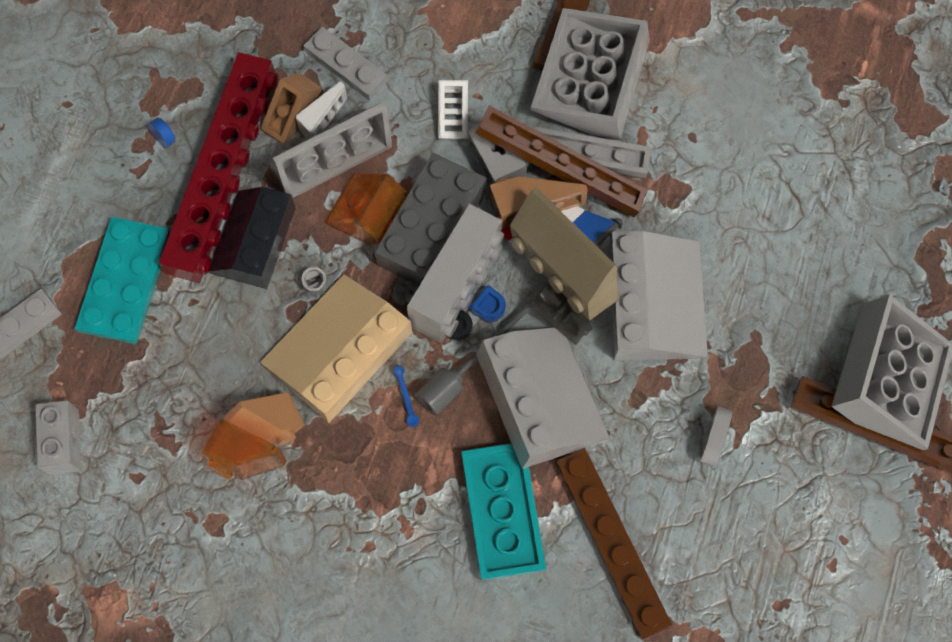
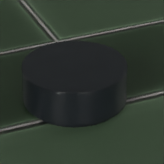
[446,310,473,341]

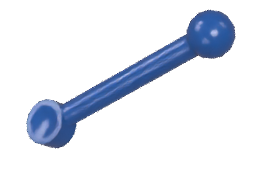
[392,365,419,428]

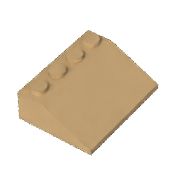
[260,274,412,423]

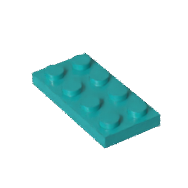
[75,217,171,345]
[461,444,546,581]

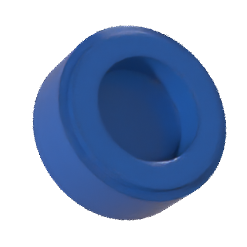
[148,118,175,148]

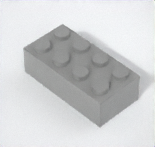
[407,204,504,344]

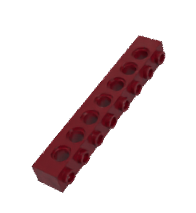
[159,52,278,283]

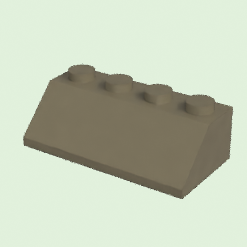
[510,187,619,321]

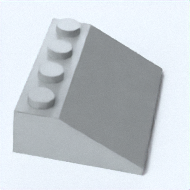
[531,8,650,140]
[268,102,393,198]
[609,231,708,360]
[831,294,952,450]
[476,327,610,469]

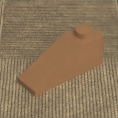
[490,176,588,229]

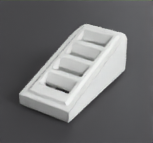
[438,80,468,140]
[296,81,347,137]

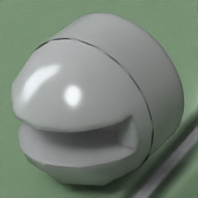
[301,267,326,292]

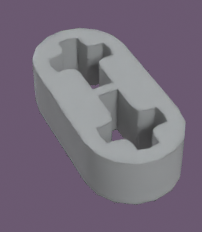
[699,406,733,467]

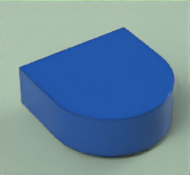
[469,285,506,323]

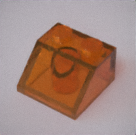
[325,173,409,245]
[201,419,287,481]

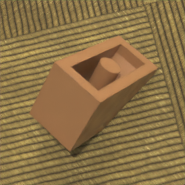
[261,73,322,144]
[223,392,305,446]

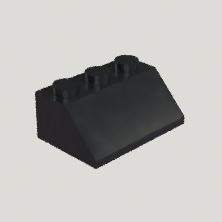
[208,186,296,289]

